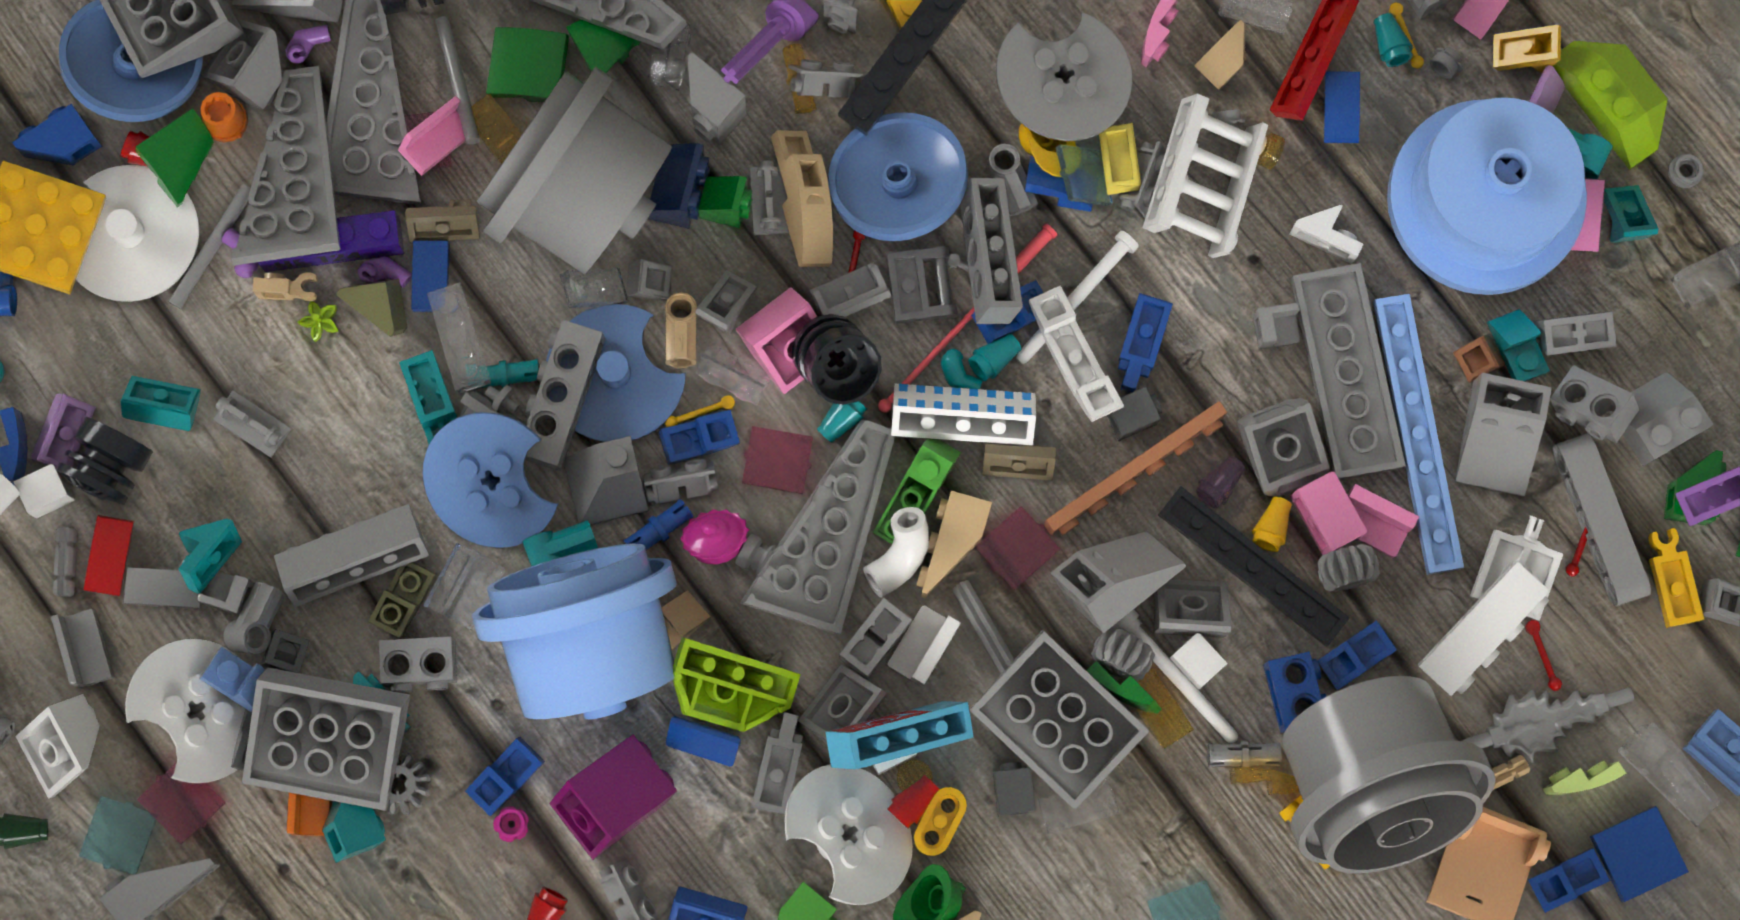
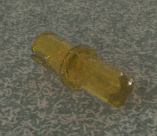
[783,44,817,114]

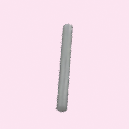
[435,16,480,145]
[168,184,251,309]

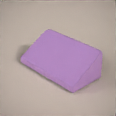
[1529,65,1565,114]
[30,394,96,468]

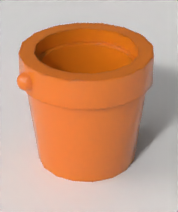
[200,92,248,142]

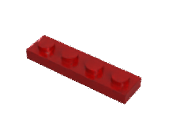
[1269,0,1359,121]

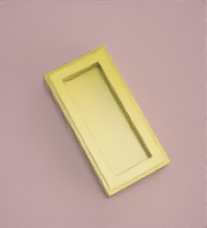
[1099,123,1141,195]

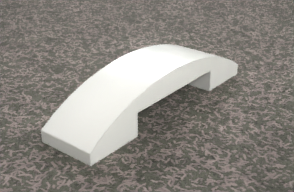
[1029,285,1124,422]

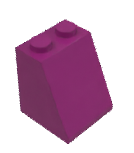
[549,734,677,860]

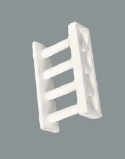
[1142,93,1268,258]

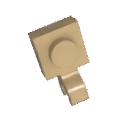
[253,272,318,301]

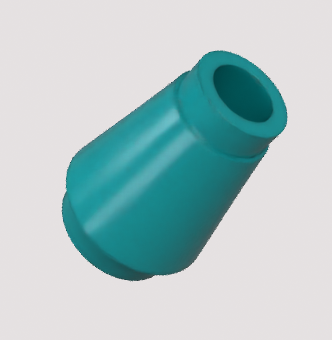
[1373,13,1413,67]
[968,333,1022,381]
[817,401,867,443]

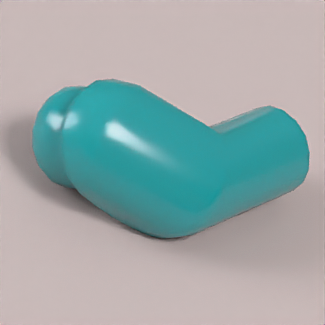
[940,349,983,389]

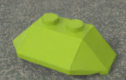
[1553,41,1668,170]
[673,637,801,732]

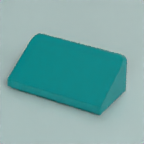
[120,376,201,431]

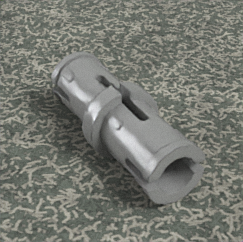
[1207,741,1282,769]

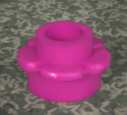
[493,806,529,842]

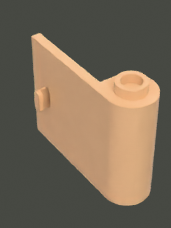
[1426,807,1551,920]

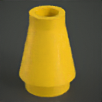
[1252,497,1292,552]

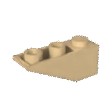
[916,490,992,598]

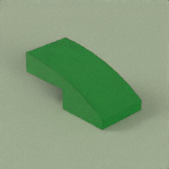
[1086,661,1162,714]

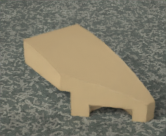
[1194,20,1246,90]

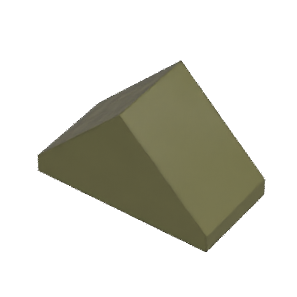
[336,278,407,337]

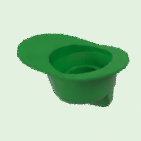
[893,864,966,920]

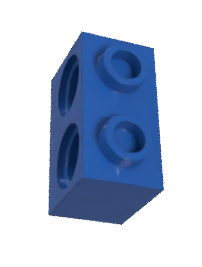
[1263,651,1327,734]

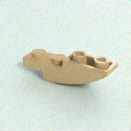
[771,130,833,267]

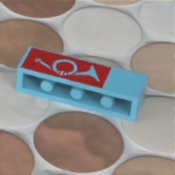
[825,701,974,770]

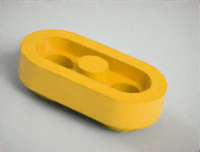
[914,787,967,856]

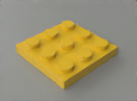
[0,160,106,294]

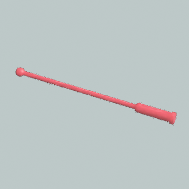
[878,223,1058,413]

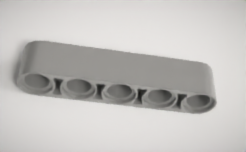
[1553,433,1651,607]

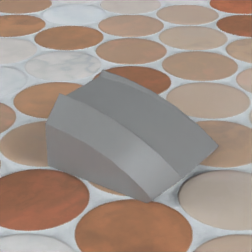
[1237,398,1330,497]

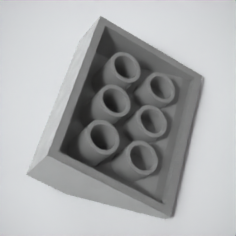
[100,0,244,78]
[970,630,1149,810]
[242,668,410,811]

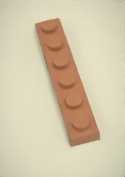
[1043,401,1227,536]

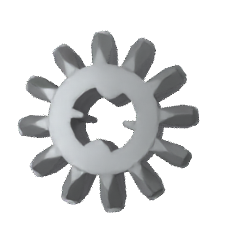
[1317,544,1380,592]
[1091,627,1155,682]
[388,754,431,815]

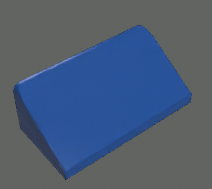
[666,716,741,767]
[669,887,748,920]

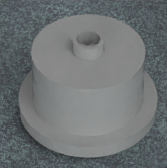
[477,66,672,274]
[1282,676,1495,874]

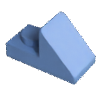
[200,647,265,712]

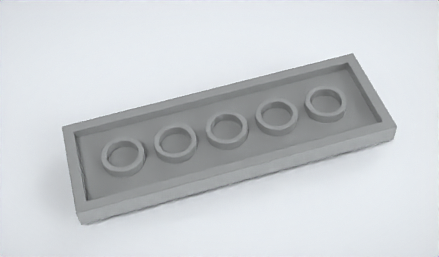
[1291,263,1406,480]

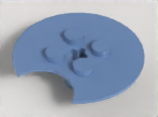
[546,304,686,442]
[423,412,558,548]

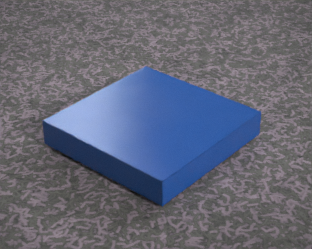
[1590,806,1689,902]

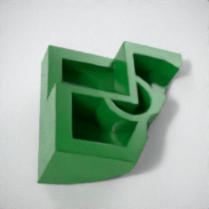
[566,19,641,73]
[136,108,214,207]

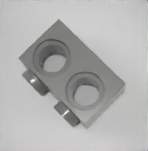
[1550,365,1640,443]
[839,598,912,680]
[379,636,457,693]

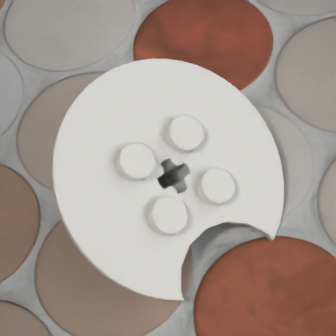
[76,165,200,302]
[125,639,245,783]
[784,764,913,905]

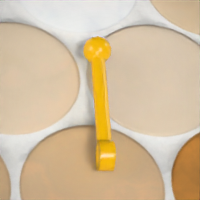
[1389,2,1424,69]
[664,395,735,427]

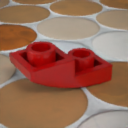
[83,515,134,596]

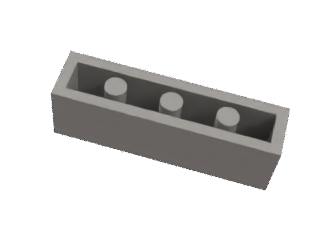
[274,504,429,607]

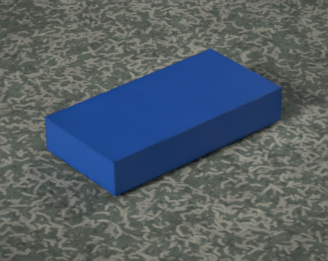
[411,241,450,312]

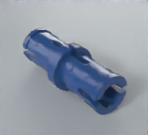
[623,499,694,551]

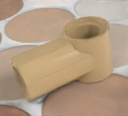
[665,292,697,368]

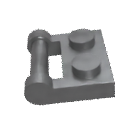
[886,246,958,324]

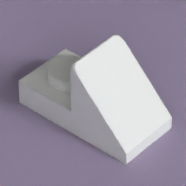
[1289,205,1363,264]

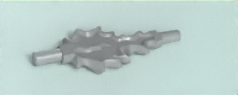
[1462,687,1634,763]

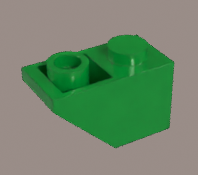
[698,176,753,228]
[1664,450,1726,526]

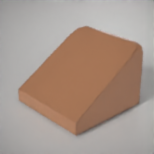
[1453,335,1505,383]

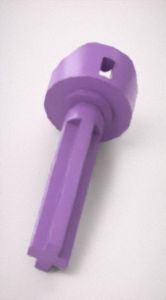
[721,0,819,84]

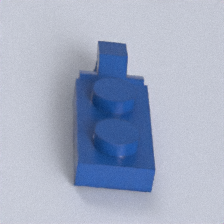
[1118,293,1173,393]

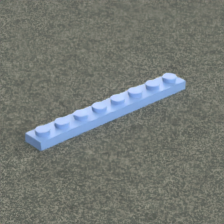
[1373,294,1464,575]

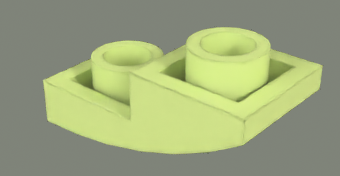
[1543,760,1627,795]

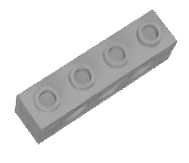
[960,178,1023,324]
[525,320,605,471]

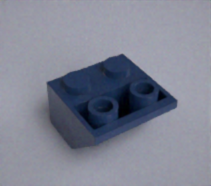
[648,143,710,229]

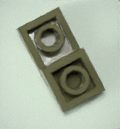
[368,562,437,638]

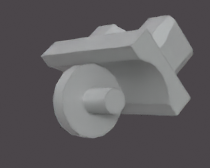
[459,385,527,425]

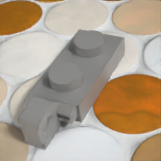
[751,712,803,815]

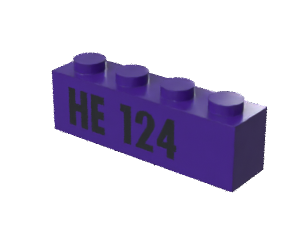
[258,210,404,272]

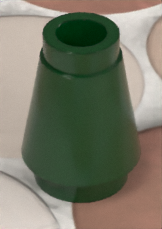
[0,813,48,849]

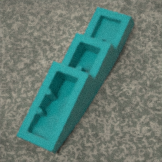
[399,350,458,444]

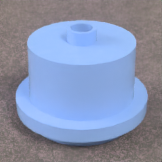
[1387,98,1587,295]
[472,544,677,720]

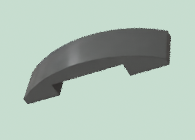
[231,629,310,771]

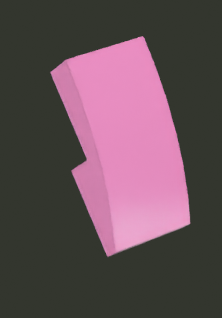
[1141,0,1179,68]
[1452,0,1509,40]
[1571,179,1605,252]

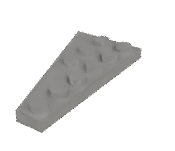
[231,66,341,266]
[740,420,895,634]

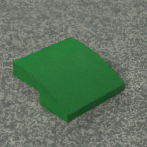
[486,27,569,102]

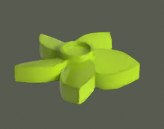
[297,301,339,342]

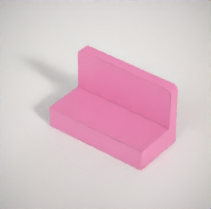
[398,96,465,176]
[1290,472,1367,555]
[1347,484,1419,558]

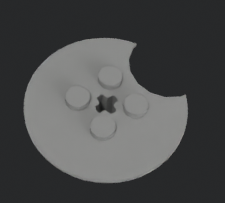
[996,12,1132,141]

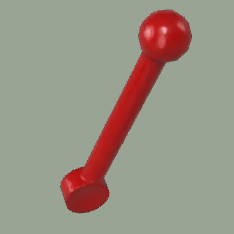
[848,230,866,273]
[1565,527,1588,577]
[1525,620,1562,691]

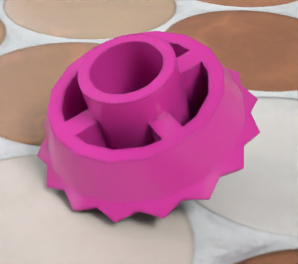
[680,509,750,564]

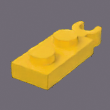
[1648,528,1704,628]

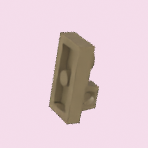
[405,199,480,242]
[982,443,1056,480]

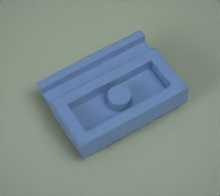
[1682,709,1740,796]

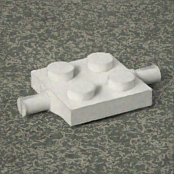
[1470,516,1563,621]

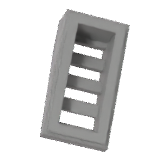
[1699,578,1740,627]

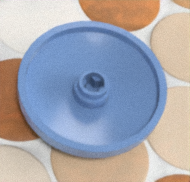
[59,0,203,122]
[828,112,968,241]

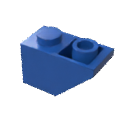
[12,104,102,166]

